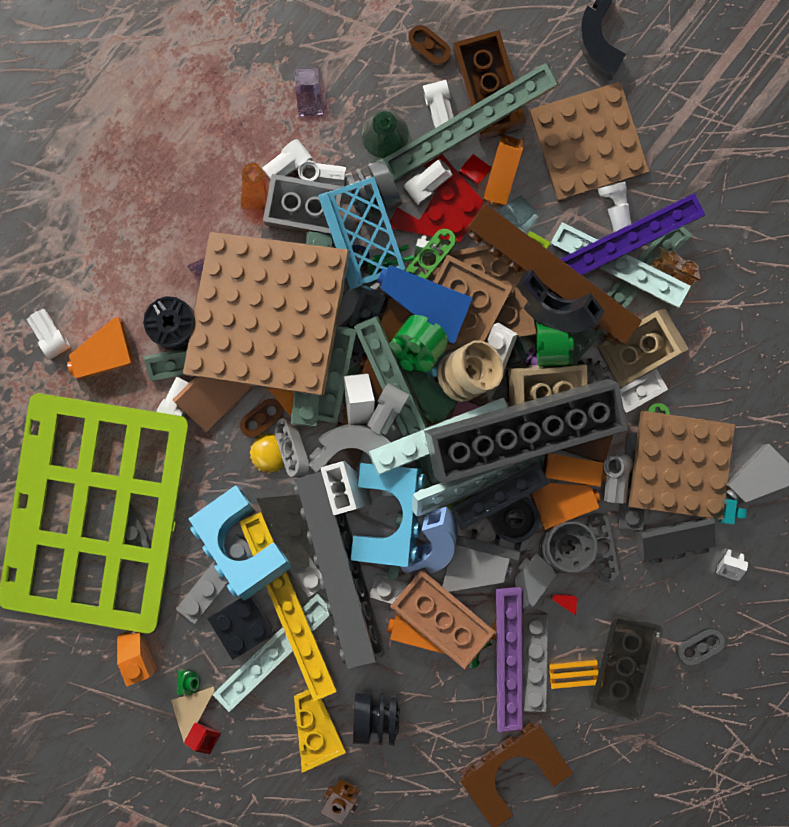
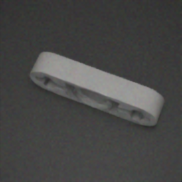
[274,418,309,478]

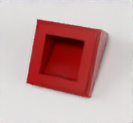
[459,154,492,187]
[551,593,577,615]
[184,723,221,755]

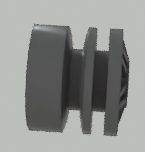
[344,158,402,220]
[540,521,597,573]

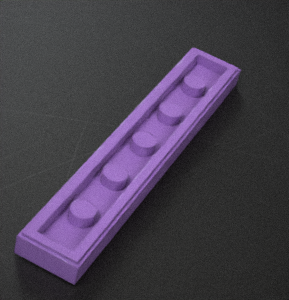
[496,587,523,733]

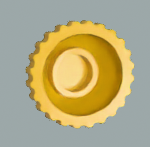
[250,432,285,474]

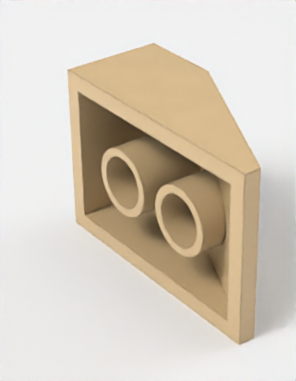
[597,308,689,388]
[508,364,587,407]

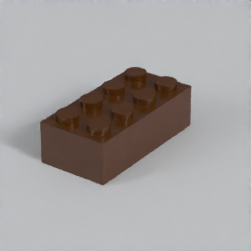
[453,30,526,140]

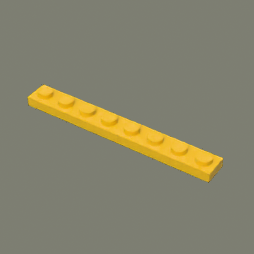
[239,512,337,701]

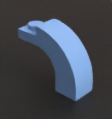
[400,507,458,574]

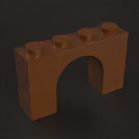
[459,722,573,827]

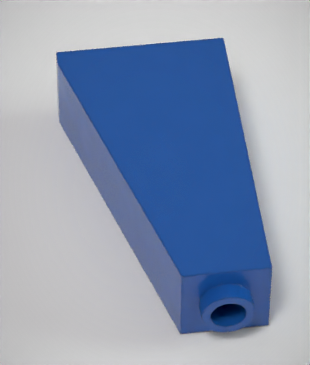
[377,265,472,344]

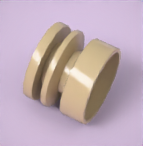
[437,340,504,402]

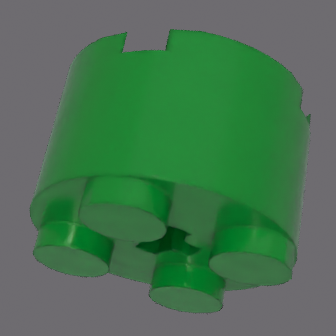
[389,315,449,372]
[535,320,574,367]

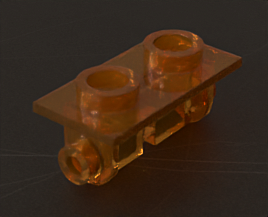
[652,247,702,285]

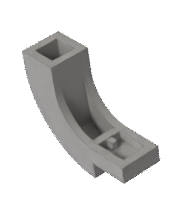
[309,424,392,473]

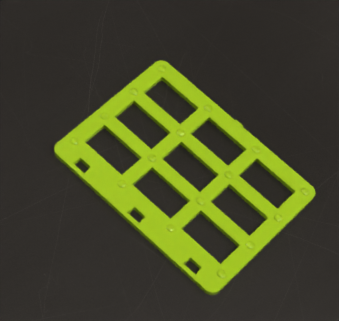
[0,393,189,633]

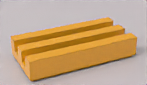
[548,660,600,689]

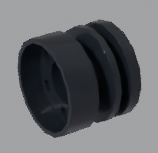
[143,296,195,350]
[353,692,400,746]

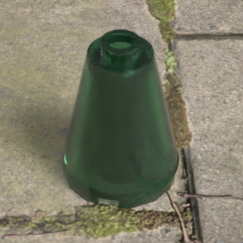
[361,111,409,159]

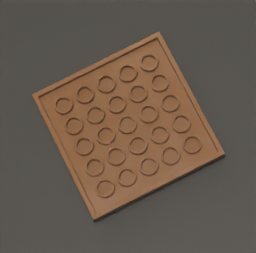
[183,232,350,396]

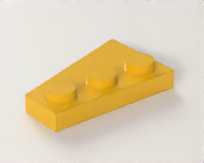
[294,689,346,773]

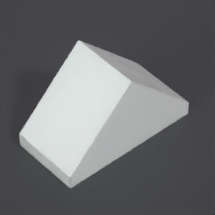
[344,374,375,425]

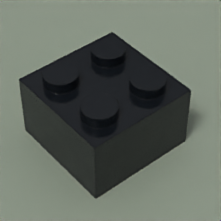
[207,595,276,660]

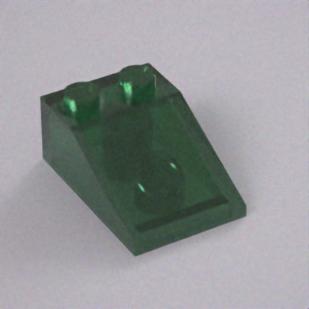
[399,360,458,425]

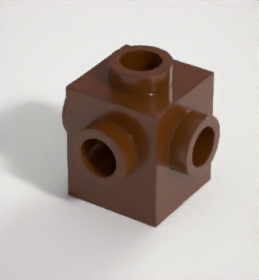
[321,779,360,824]

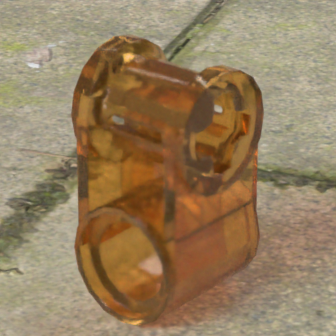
[241,163,266,210]

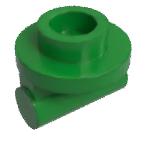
[177,670,200,696]

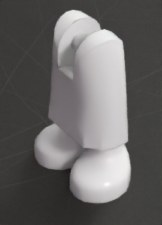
[598,182,631,232]

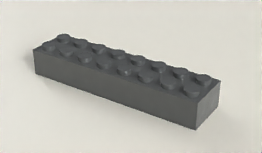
[424,379,628,484]
[294,472,385,669]

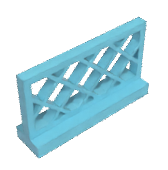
[318,176,405,289]

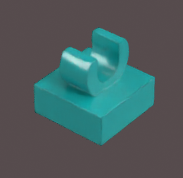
[719,499,747,524]

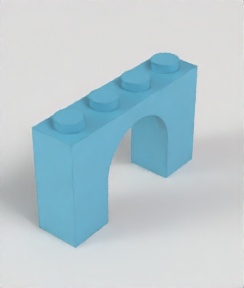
[351,463,425,567]
[189,486,292,601]

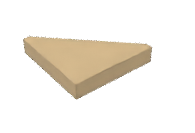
[171,686,215,742]

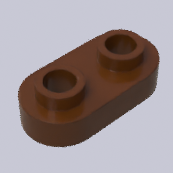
[408,25,451,66]
[240,398,284,437]

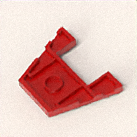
[389,154,484,244]

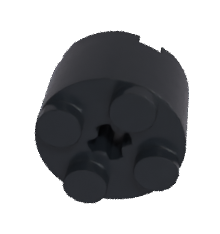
[490,497,540,543]

